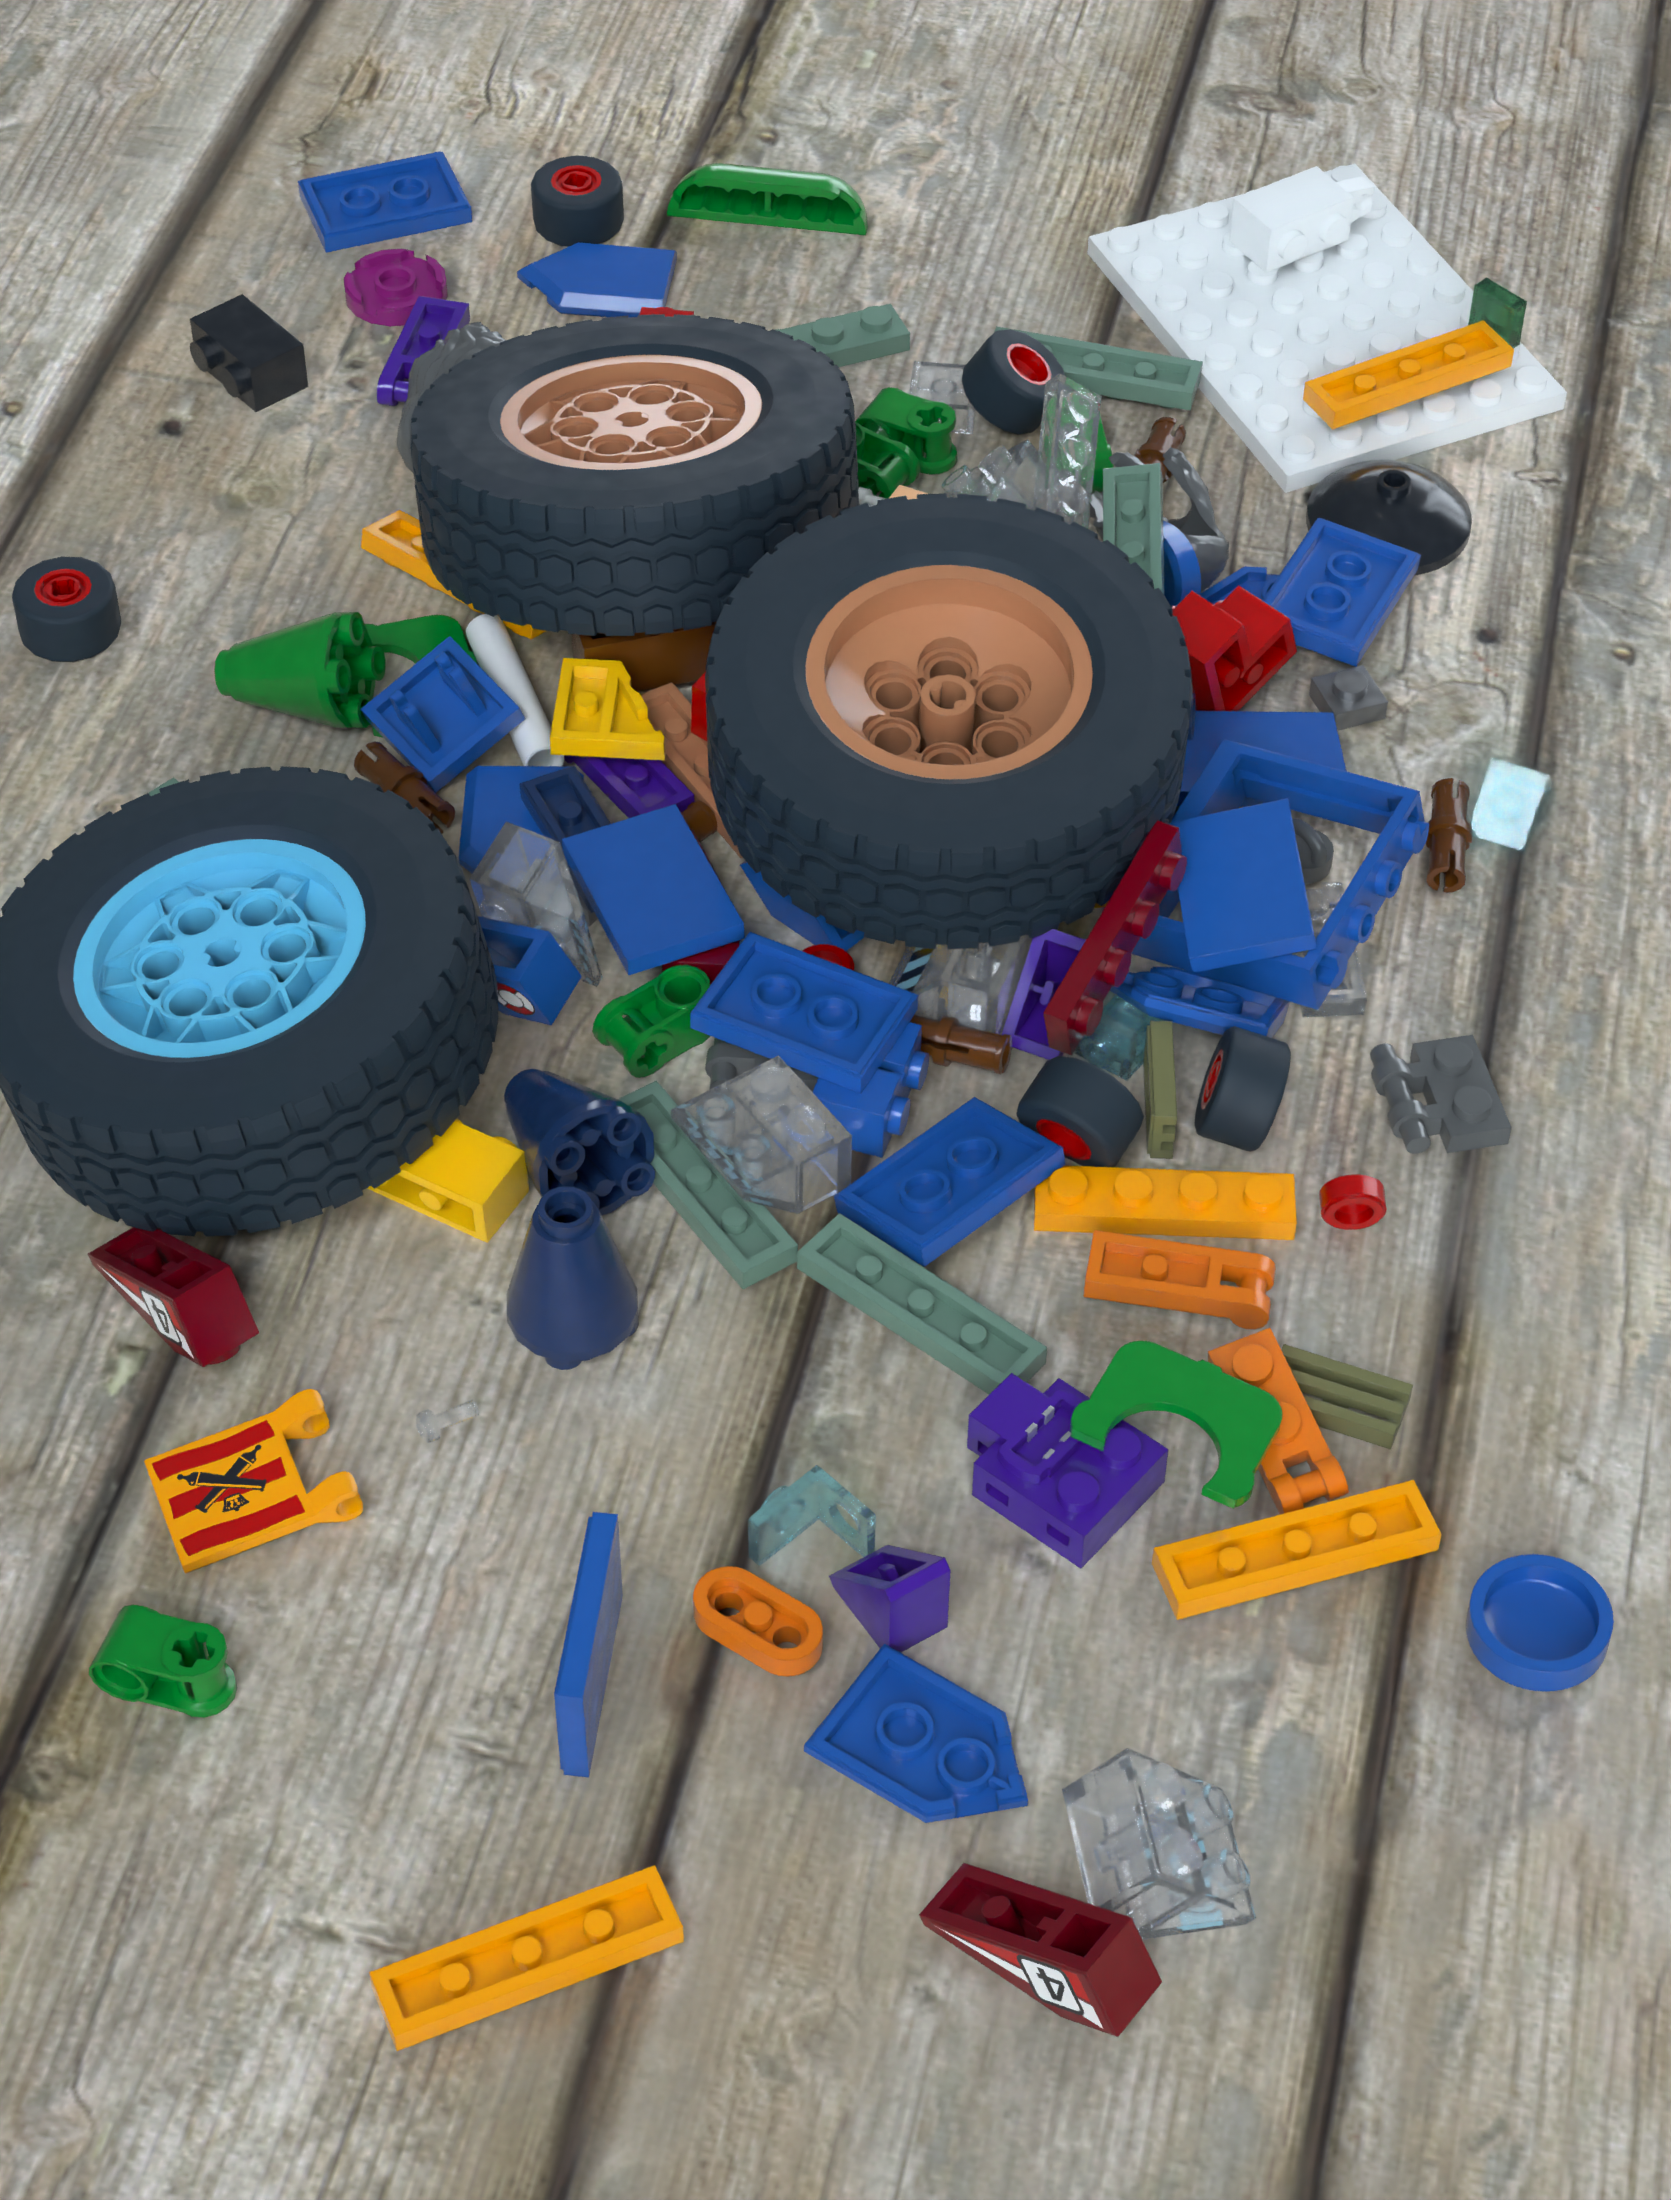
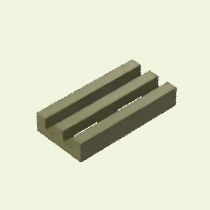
[1143,1021,1177,1159]
[1281,1344,1413,1449]

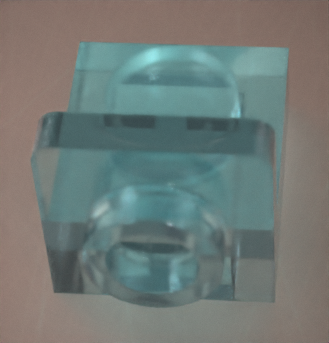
[1075,995,1166,1081]

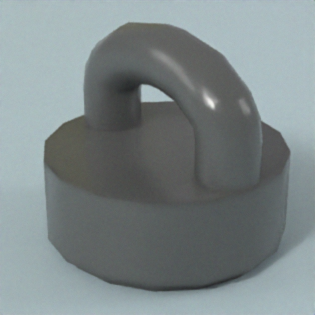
[1292,818,1334,884]

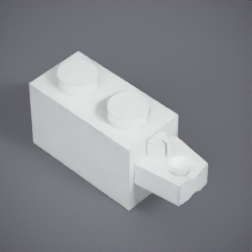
[1229,166,1374,273]

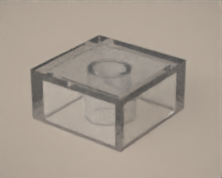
[909,361,976,434]

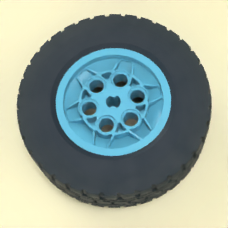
[0,766,499,1237]

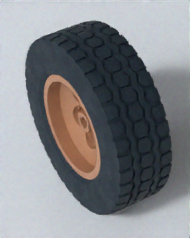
[410,314,859,636]
[705,493,1193,949]

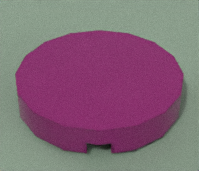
[344,248,448,327]

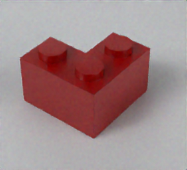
[1172,585,1297,711]

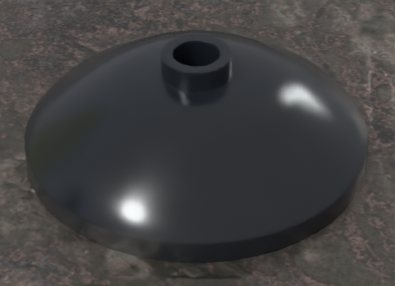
[1306,460,1472,576]

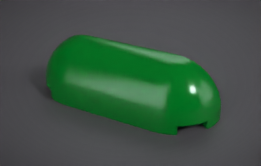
[667,163,868,235]

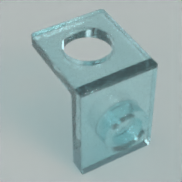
[1470,757,1553,852]
[748,1465,876,1566]

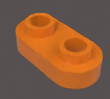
[693,1566,823,1677]

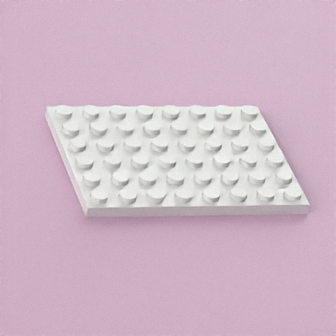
[1087,163,1567,493]

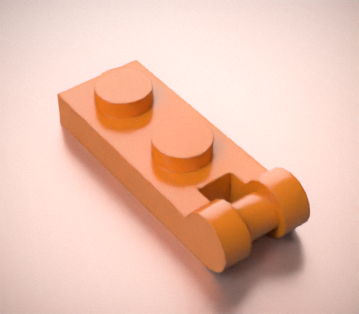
[1084,1230,1276,1329]
[1208,1328,1349,1514]

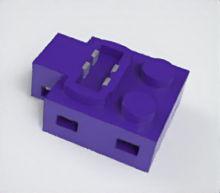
[967,1373,1169,1569]

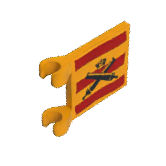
[144,1389,363,1574]

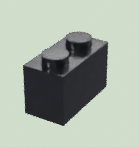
[190,294,308,412]

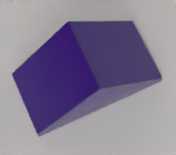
[1001,929,1086,1060]
[829,1545,951,1653]

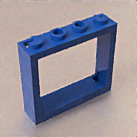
[1131,739,1429,1010]

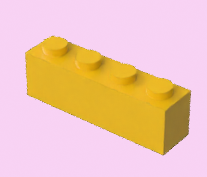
[367,1118,529,1243]

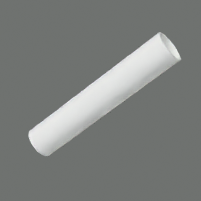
[466,614,564,766]

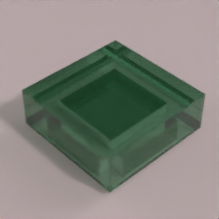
[1468,278,1527,348]

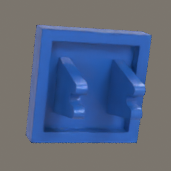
[360,636,525,793]

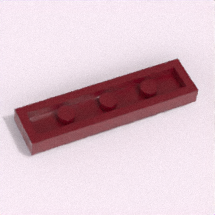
[1043,820,1187,1056]

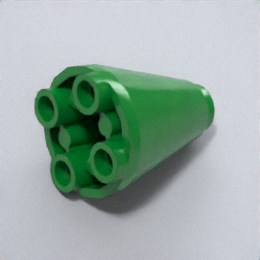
[214,612,386,728]

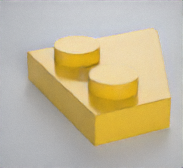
[550,658,665,760]

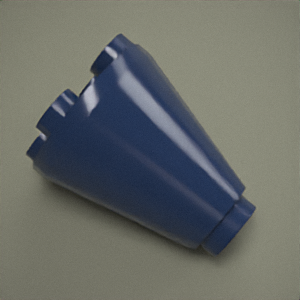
[504,1069,655,1216]
[506,1186,639,1370]

